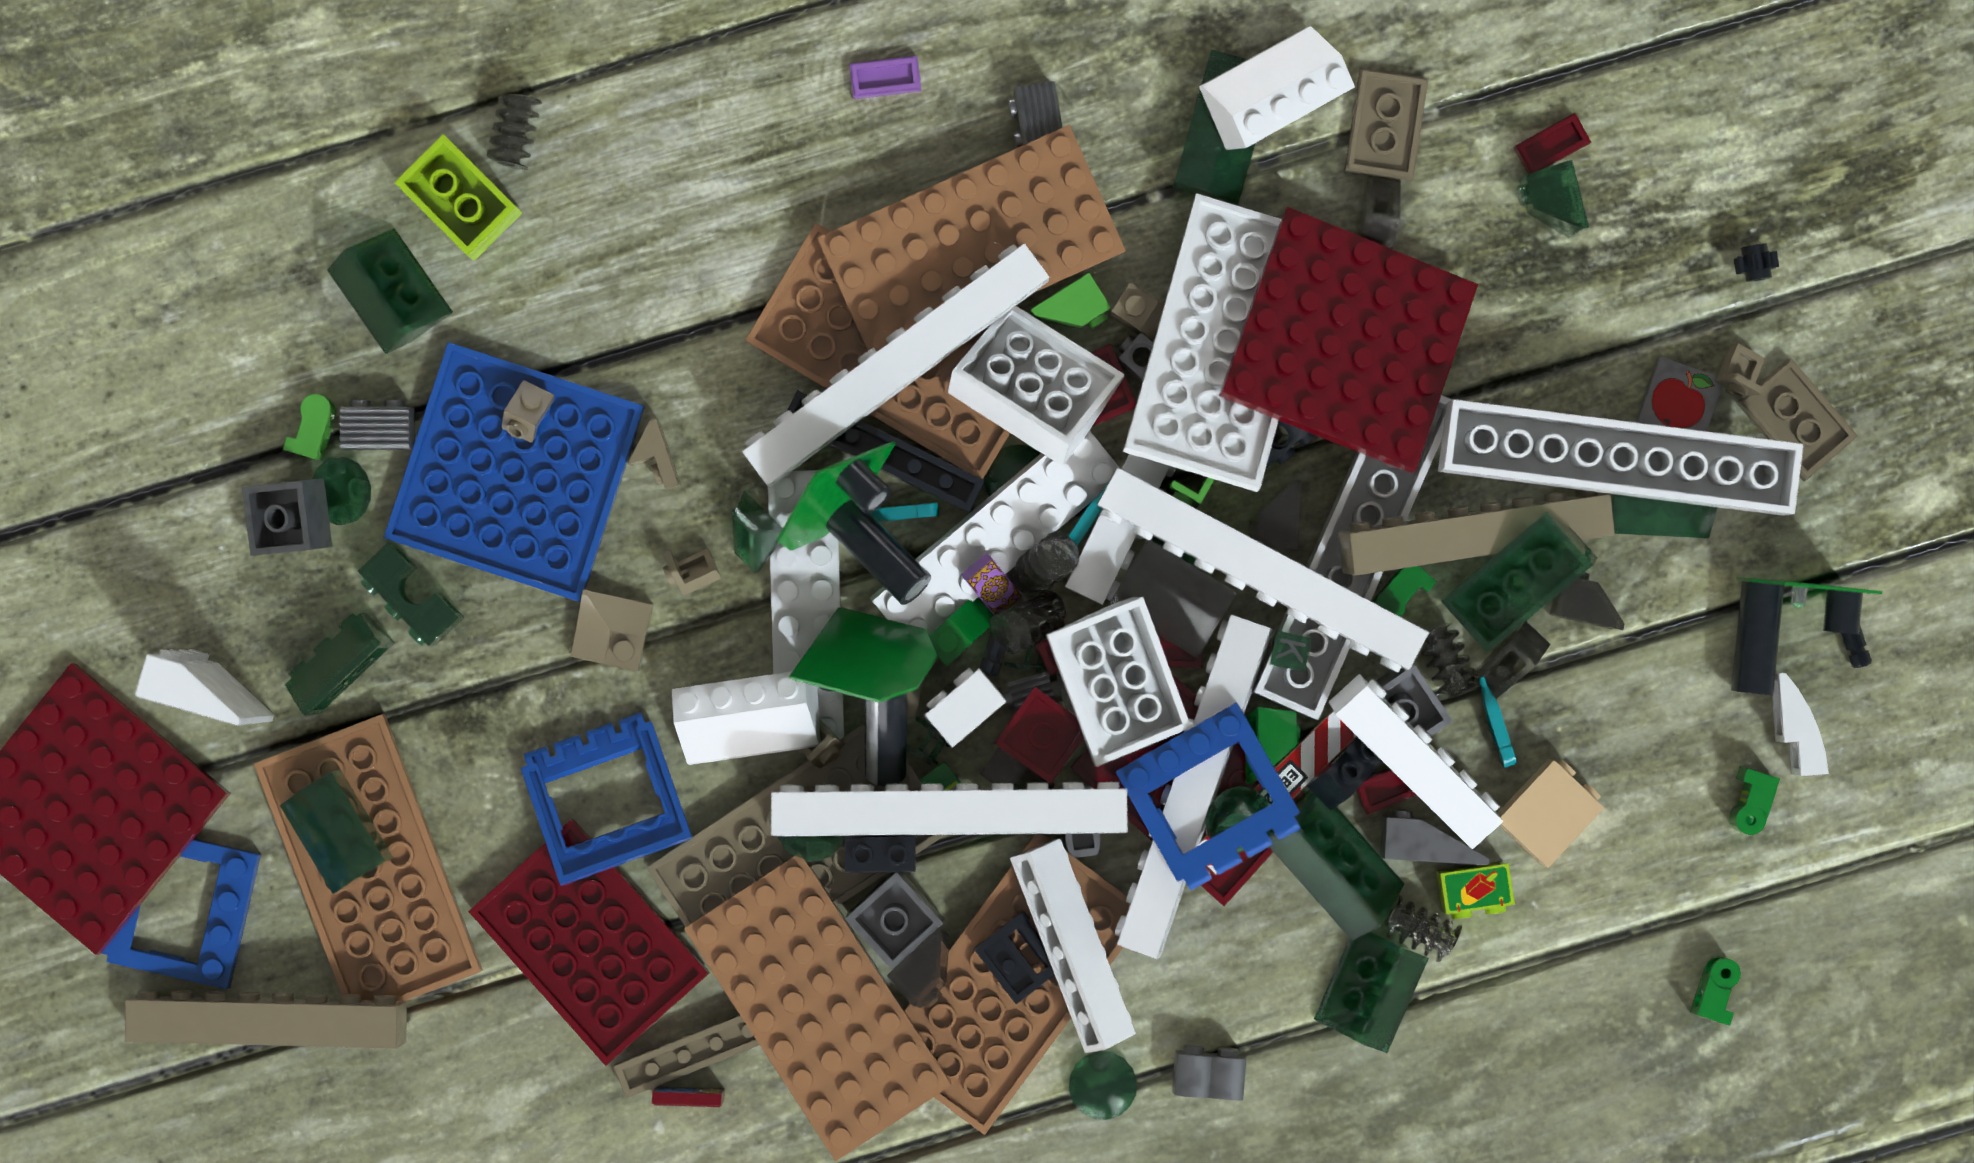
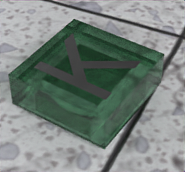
[1269,631,1312,672]

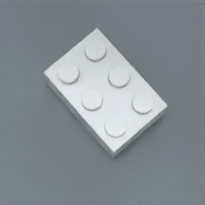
[925,667,1006,747]

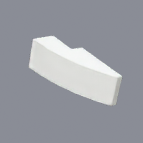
[1772,673,1829,776]

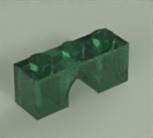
[358,542,464,646]

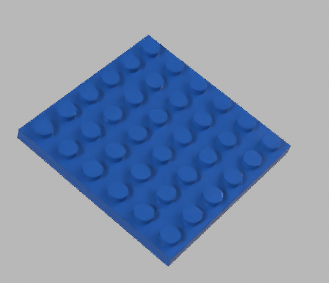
[383,342,645,602]

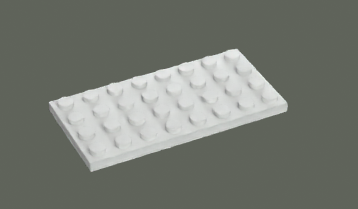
[1123,193,1281,492]

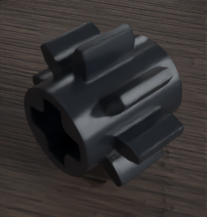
[1734,243,1779,282]

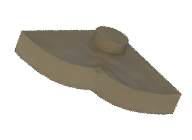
[570,589,654,672]

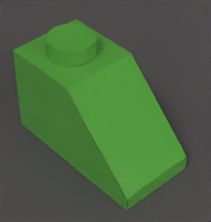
[1030,273,1111,330]

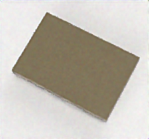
[1344,69,1428,182]
[1736,358,1858,481]

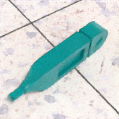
[1054,482,1110,565]
[870,503,939,522]
[1479,676,1517,768]

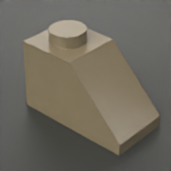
[1109,282,1164,343]

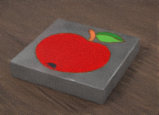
[1635,356,1723,432]

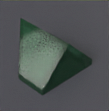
[732,490,783,573]

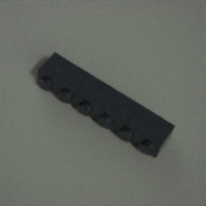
[787,390,985,514]

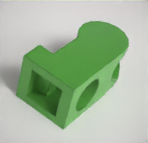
[283,394,336,461]

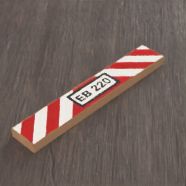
[1199,710,1357,875]

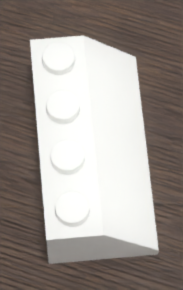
[1199,26,1355,150]
[672,671,821,765]

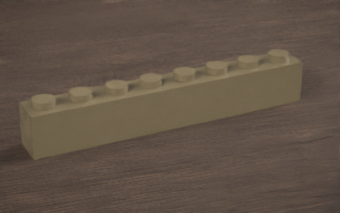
[1338,489,1615,576]
[125,989,407,1049]

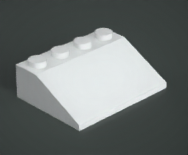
[948,306,1125,466]
[1046,597,1191,767]
[135,649,274,726]

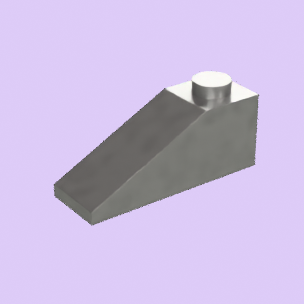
[1380,810,1489,865]

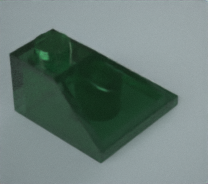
[1517,160,1589,238]

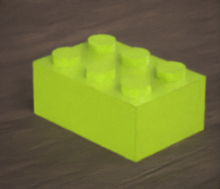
[394,134,523,261]

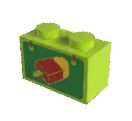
[1435,861,1515,919]

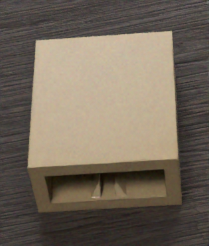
[1497,759,1605,868]

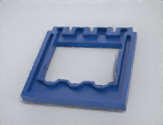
[1116,702,1301,890]
[521,712,693,886]
[101,839,261,989]

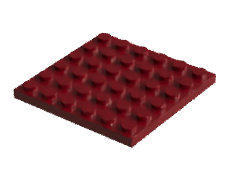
[1219,207,1478,473]
[0,663,231,955]

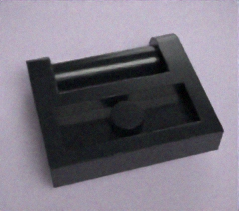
[974,910,1055,1004]

